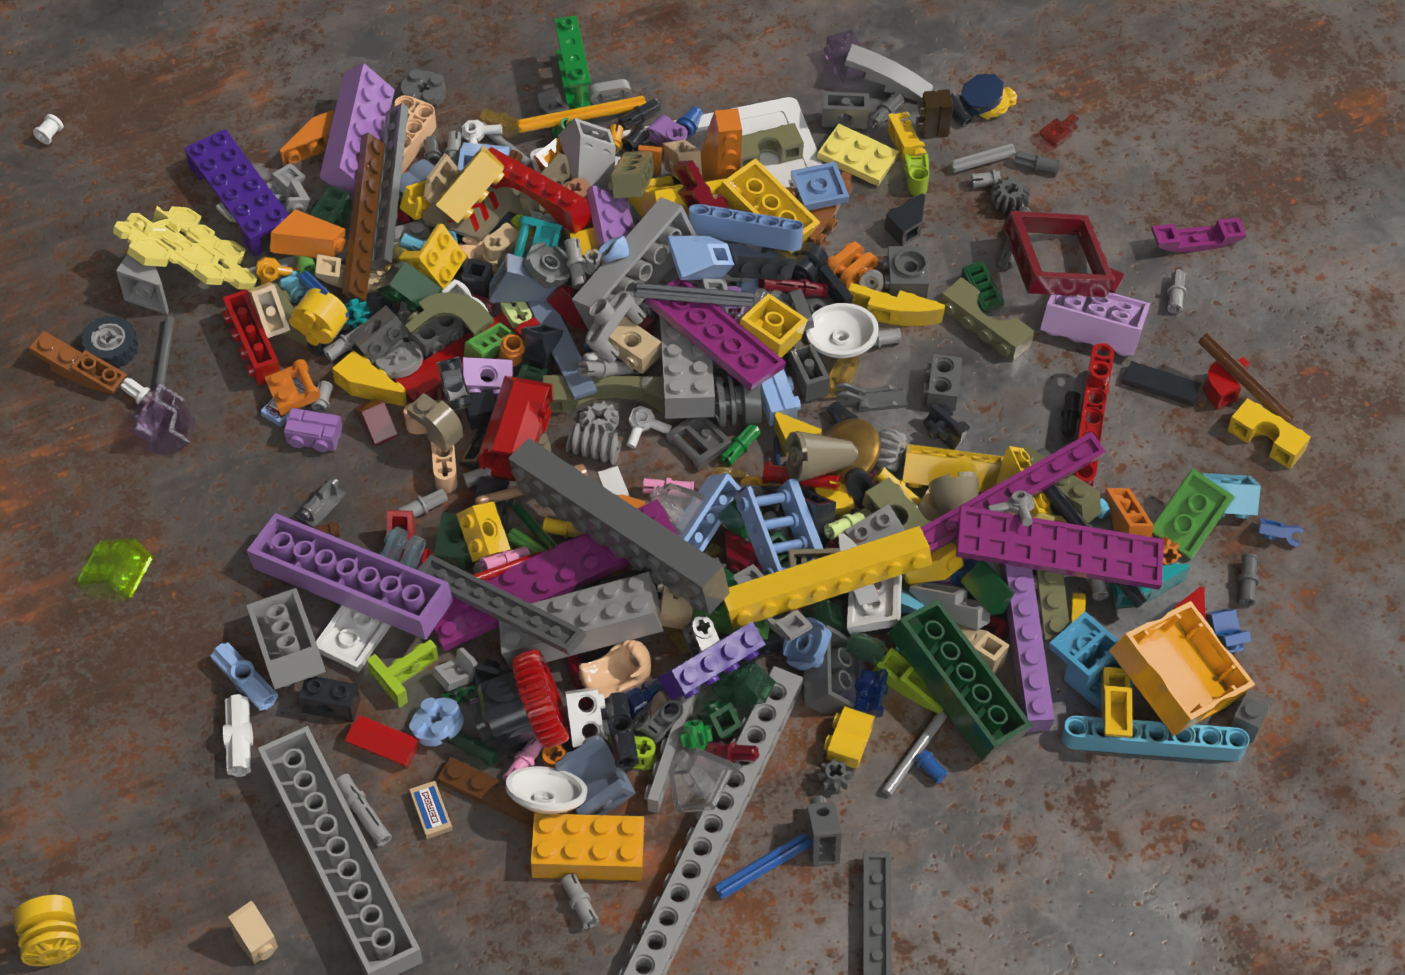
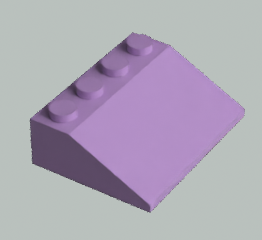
[1040,292,1151,356]

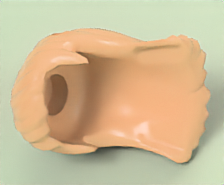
[579,639,651,699]

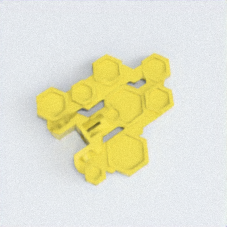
[113,206,258,290]

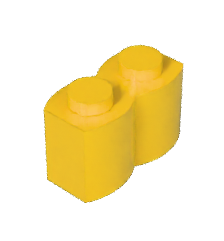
[824,706,875,769]

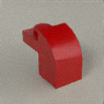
[1204,357,1250,410]

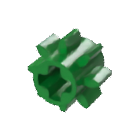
[678,720,713,752]

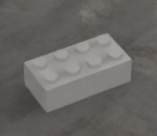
[246,588,326,689]

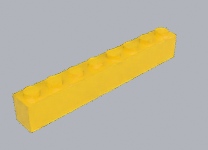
[723,526,933,629]

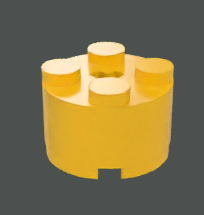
[289,288,348,346]

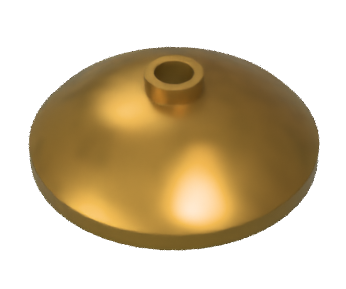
[823,418,881,487]

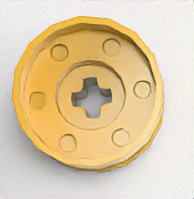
[13,895,81,967]

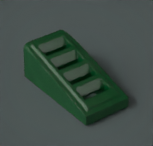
[961,261,1004,313]

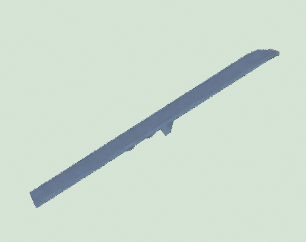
[492,211,597,400]

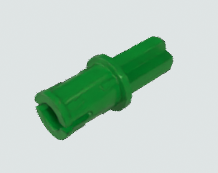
[719,424,761,467]

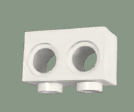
[565,687,609,748]

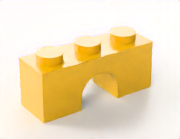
[1227,398,1311,469]

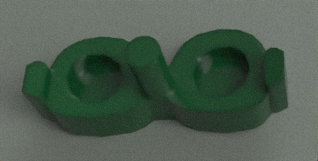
[441,684,479,705]

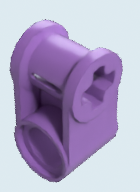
[646,115,688,148]

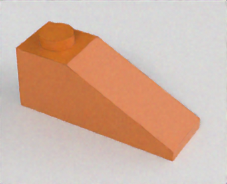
[1105,488,1154,537]

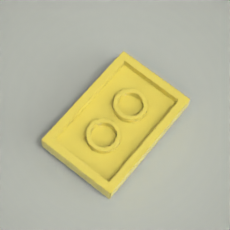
[817,124,899,186]

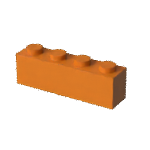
[701,108,742,180]

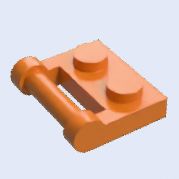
[265,359,321,415]

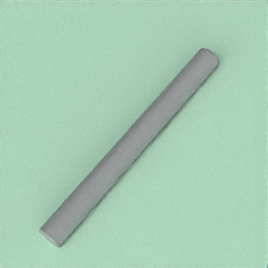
[882,712,947,797]

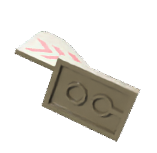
[422,153,572,241]

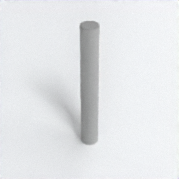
[482,122,531,166]

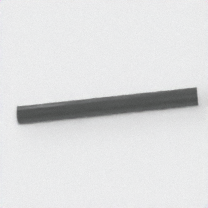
[153,316,175,399]

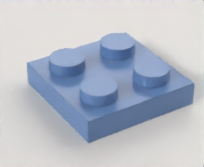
[791,162,849,211]

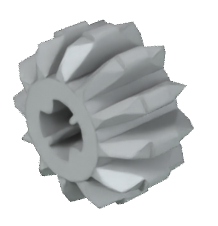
[875,428,907,471]

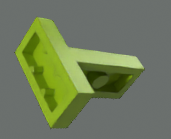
[366,639,438,708]

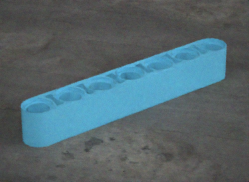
[1061,716,1250,761]

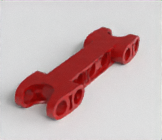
[1073,343,1114,487]

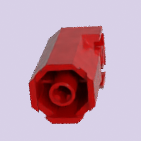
[478,375,554,482]

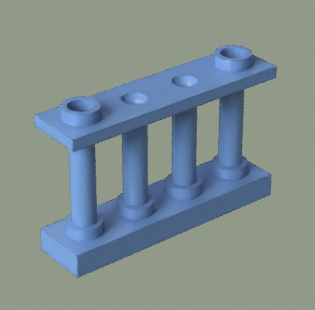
[735,478,823,576]

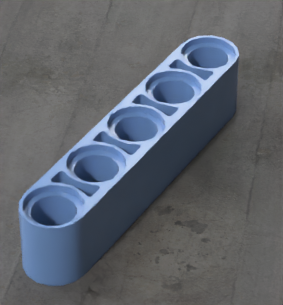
[688,204,803,251]

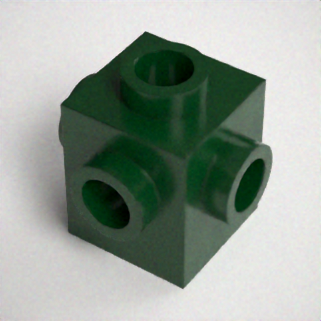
[696,699,742,740]

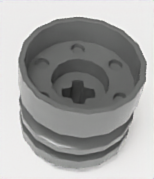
[713,375,762,428]

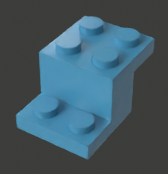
[1048,612,1135,713]

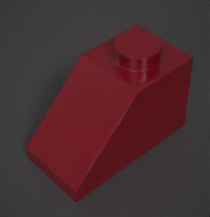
[547,285,589,331]
[725,531,763,575]

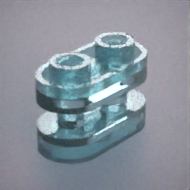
[379,526,426,569]

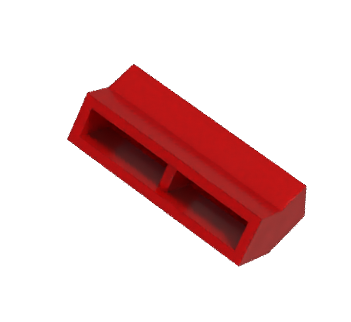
[345,715,419,768]

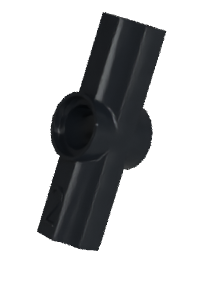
[604,692,639,770]

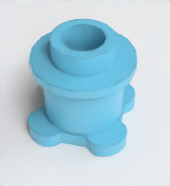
[279,271,307,303]

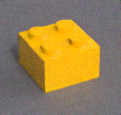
[739,293,808,358]

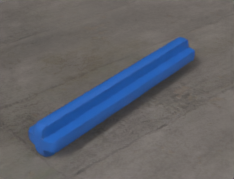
[715,833,810,899]

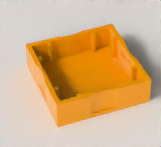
[1109,601,1255,736]

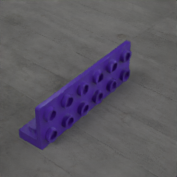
[184,129,289,256]

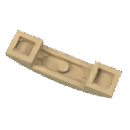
[315,254,390,294]

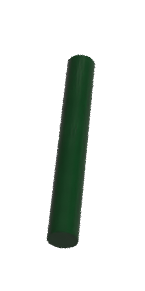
[513,503,557,550]

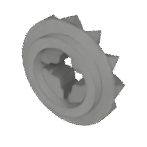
[580,400,619,436]

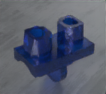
[854,669,889,718]

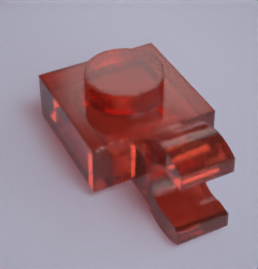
[1040,113,1079,149]

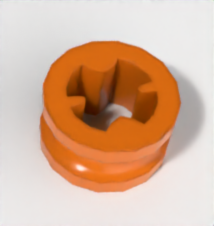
[542,745,566,768]

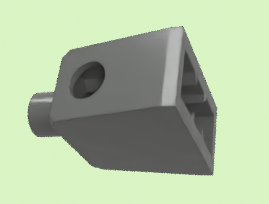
[807,796,842,866]

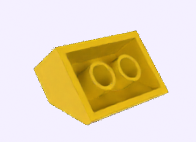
[436,145,505,223]

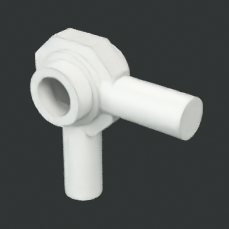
[462,120,502,144]
[626,406,672,449]

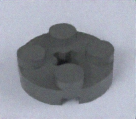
[400,69,446,107]
[523,243,571,289]

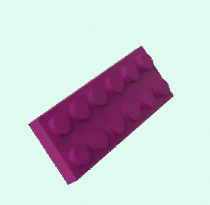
[646,277,786,391]

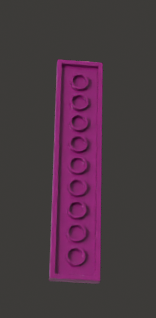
[434,499,679,651]

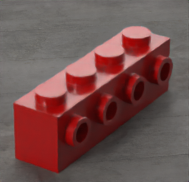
[222,290,280,386]

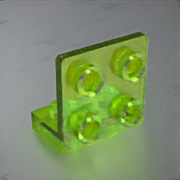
[78,538,154,598]

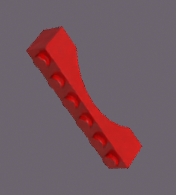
[488,147,593,234]

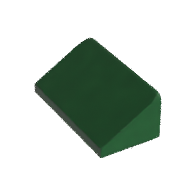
[960,561,1015,614]

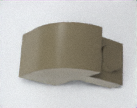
[407,393,463,452]

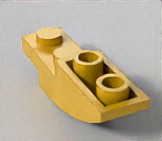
[849,283,945,326]

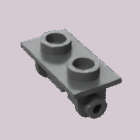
[295,477,346,527]

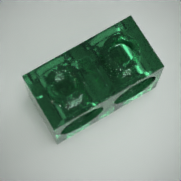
[309,184,353,227]
[710,663,776,708]

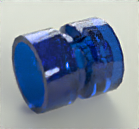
[622,677,670,721]

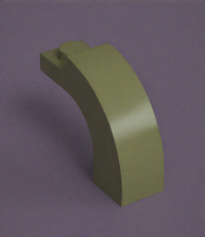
[405,292,494,336]

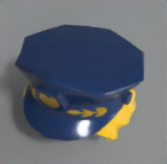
[961,74,1017,120]

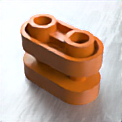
[825,241,878,290]

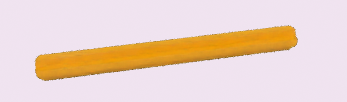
[517,96,646,133]

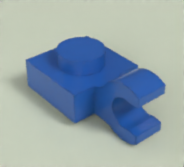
[1257,518,1304,546]

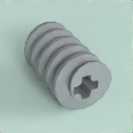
[566,423,621,465]

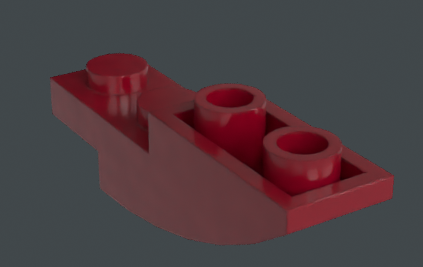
[672,160,729,209]

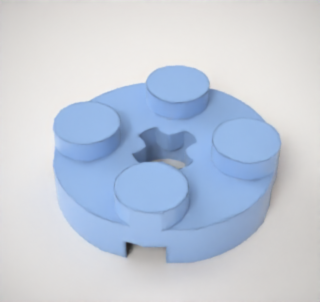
[409,697,464,746]

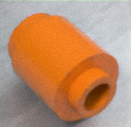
[498,334,525,367]

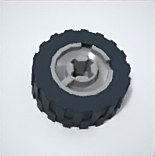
[81,316,139,369]

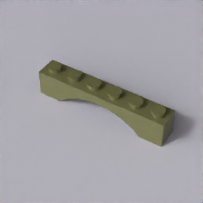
[543,374,665,414]

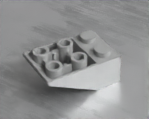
[558,118,616,193]

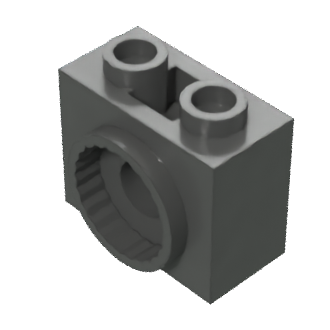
[883,246,929,298]

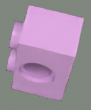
[462,357,512,398]

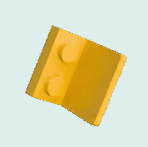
[399,224,466,289]

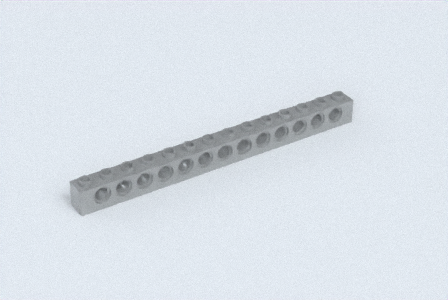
[619,666,803,975]

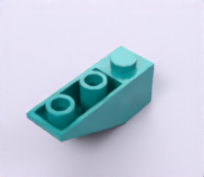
[1109,563,1190,608]

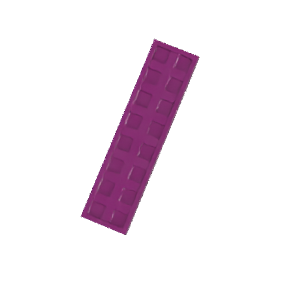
[956,506,1164,590]

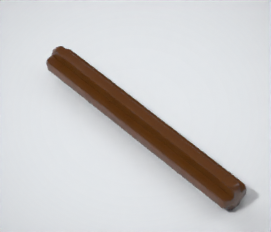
[1198,333,1294,423]

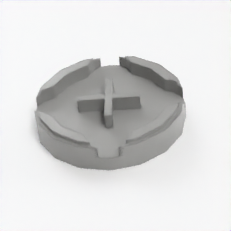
[374,340,423,379]

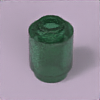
[847,632,888,666]

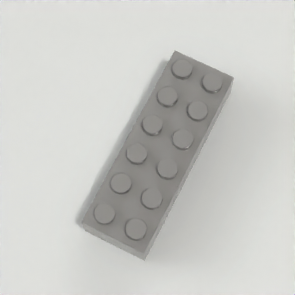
[572,198,696,330]
[499,572,663,670]

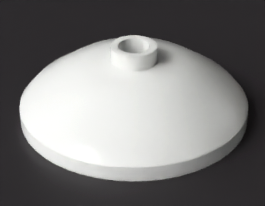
[806,303,878,358]
[505,766,587,814]

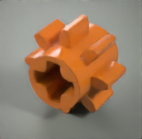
[1163,536,1182,565]

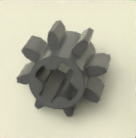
[818,759,852,794]

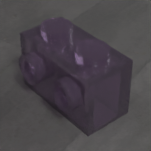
[824,30,866,83]

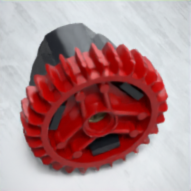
[470,649,570,748]

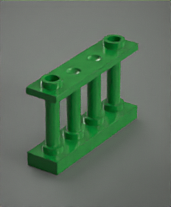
[554,16,591,120]

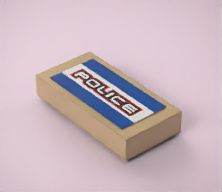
[409,781,453,839]

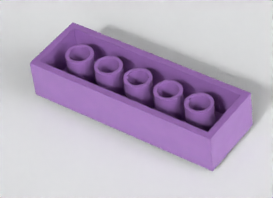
[320,63,395,203]

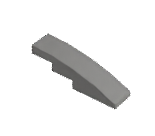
[845,44,933,102]

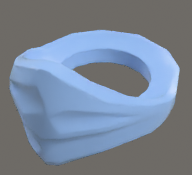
[599,236,629,262]

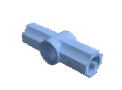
[210,643,278,711]

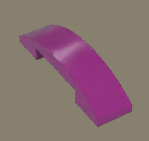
[1151,218,1247,252]

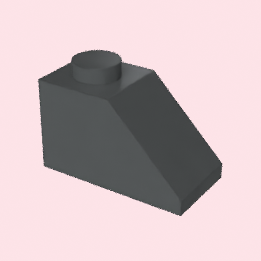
[1230,689,1274,743]

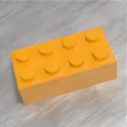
[531,813,644,881]

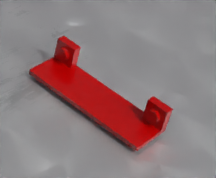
[395,313,540,402]

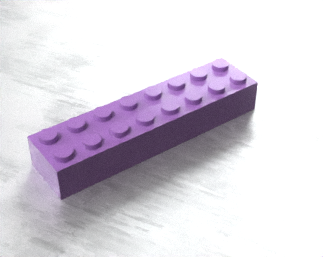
[247,513,453,640]

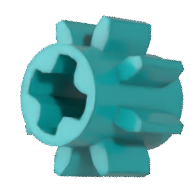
[344,298,372,329]

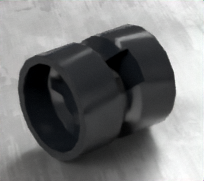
[790,242,828,282]

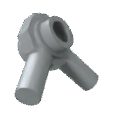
[988,491,1035,526]

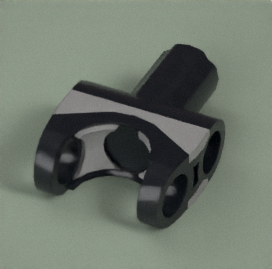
[436,357,472,410]

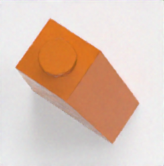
[270,209,346,258]

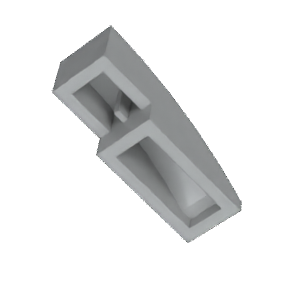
[909,582,990,630]

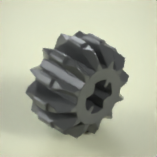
[990,176,1030,215]

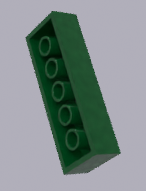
[888,599,1033,761]

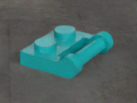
[513,215,562,266]

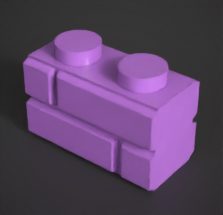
[284,408,342,452]

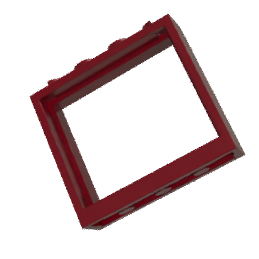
[1003,211,1115,297]

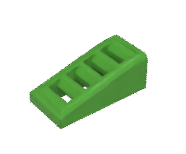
[464,323,515,359]

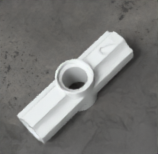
[223,694,253,777]

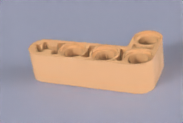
[395,95,437,174]
[404,400,458,494]

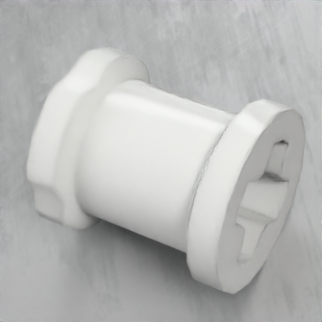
[33,114,64,145]

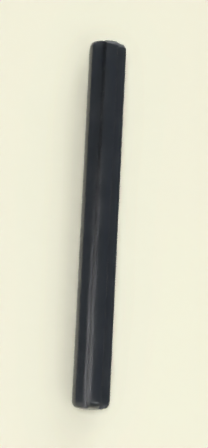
[1044,484,1148,608]

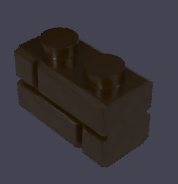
[916,89,954,139]

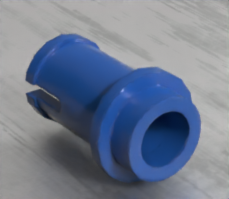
[915,750,949,784]

